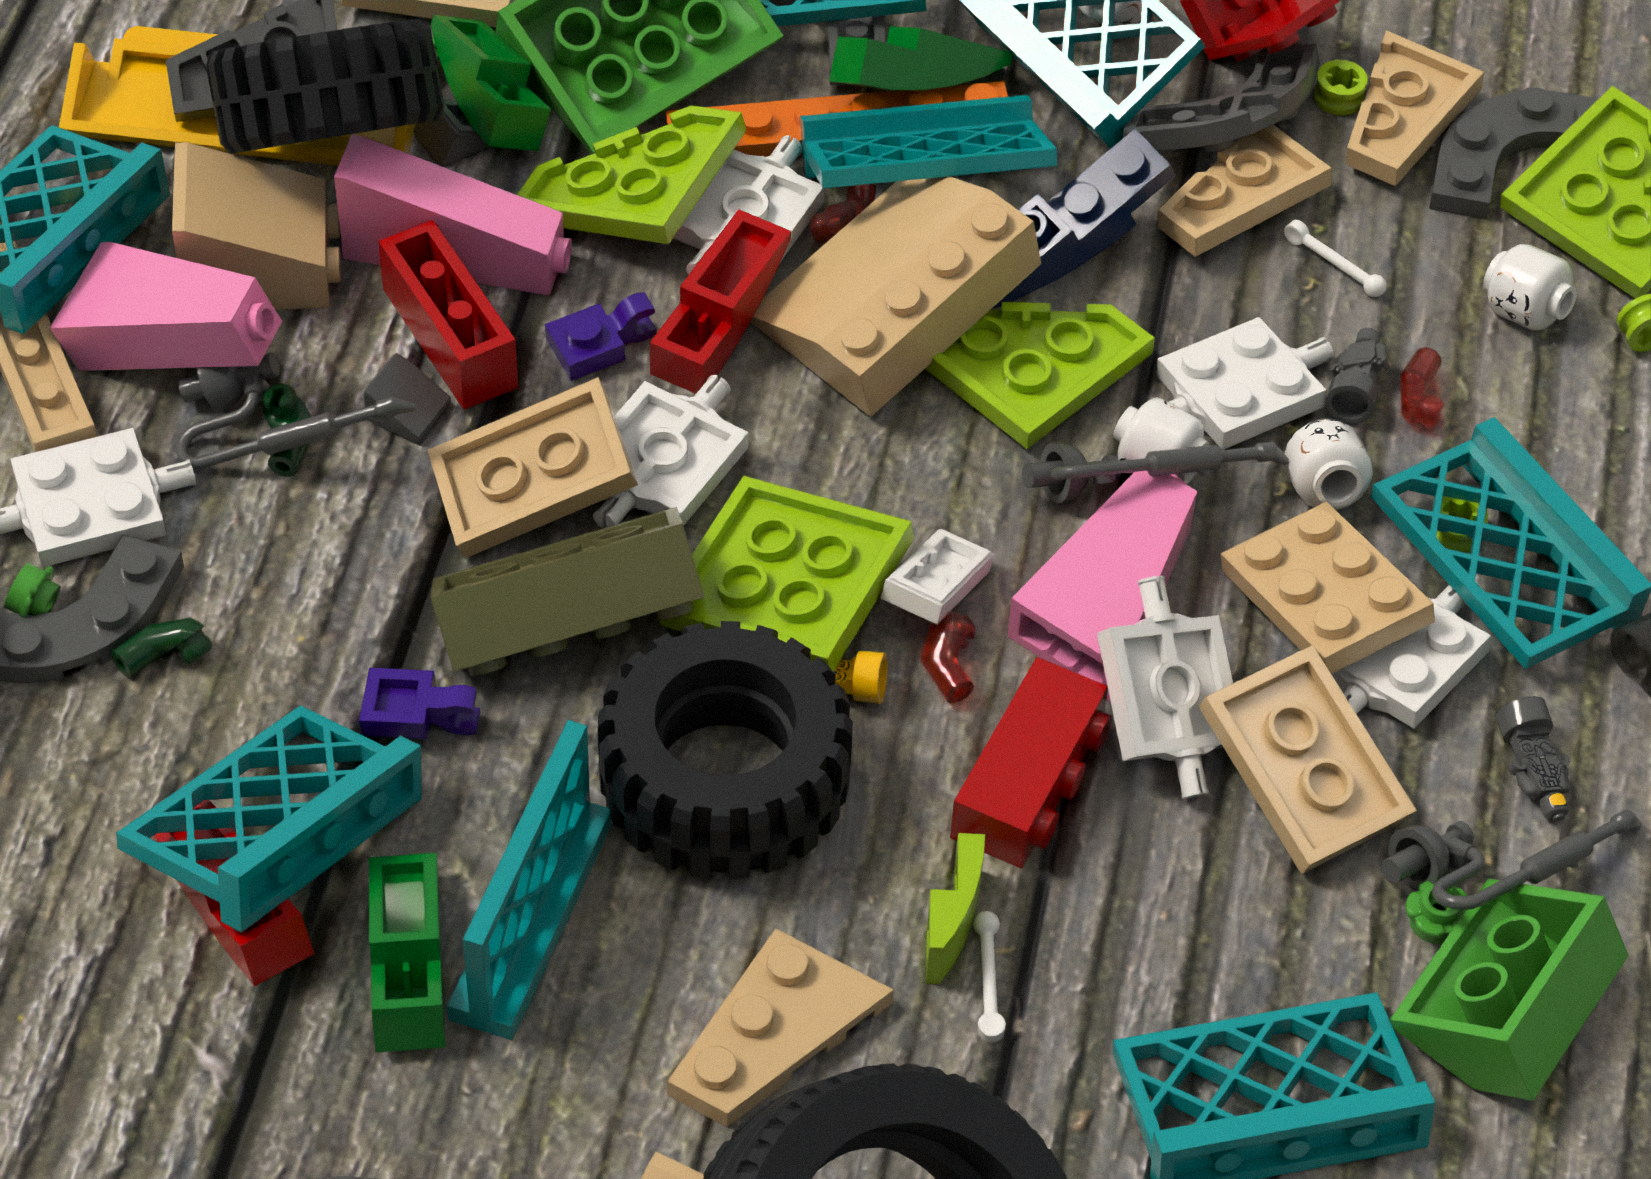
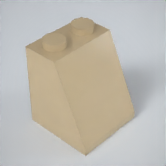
[172,142,341,310]

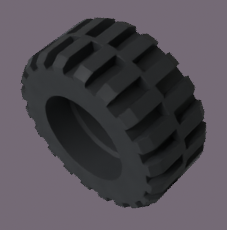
[206,19,444,154]
[597,621,853,880]

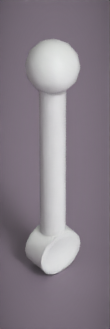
[1284,220,1387,297]
[973,911,1006,1043]

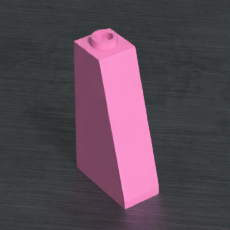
[334,134,572,296]
[50,242,283,371]
[1007,471,1197,702]

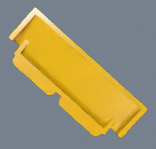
[59,26,416,166]

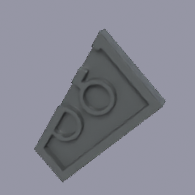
[166,0,338,122]

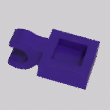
[545,292,657,381]
[359,668,481,739]

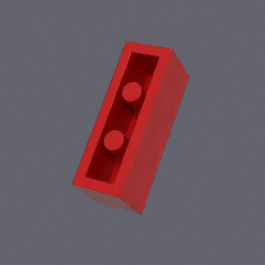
[378,220,518,410]
[950,657,1112,869]

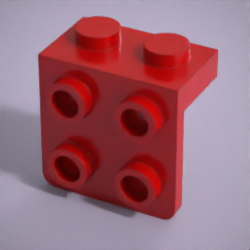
[1180,0,1341,62]

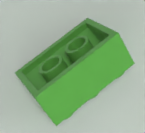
[1390,878,1629,1101]

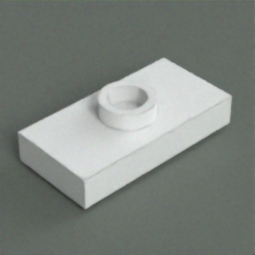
[881,529,994,624]

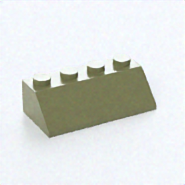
[431,507,705,676]

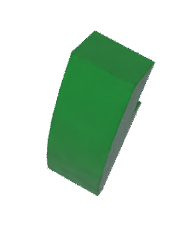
[431,14,551,151]
[829,26,1013,90]
[369,853,446,1053]

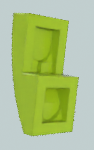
[926,833,985,984]

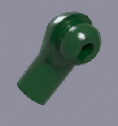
[263,383,311,477]
[111,617,212,678]

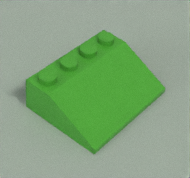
[496,0,784,154]

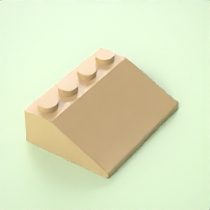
[750,176,1041,417]

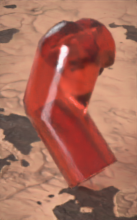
[810,184,876,244]
[1400,347,1444,429]
[920,611,975,704]

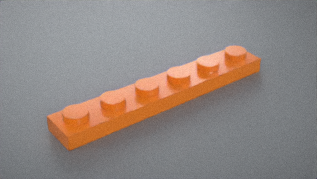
[666,81,1008,157]

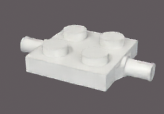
[674,135,825,275]
[1157,317,1334,450]
[593,375,749,529]
[0,428,196,568]
[1097,576,1233,799]
[1331,585,1491,729]

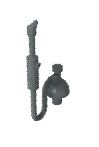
[176,352,415,469]
[1022,442,1289,504]
[1381,809,1642,910]

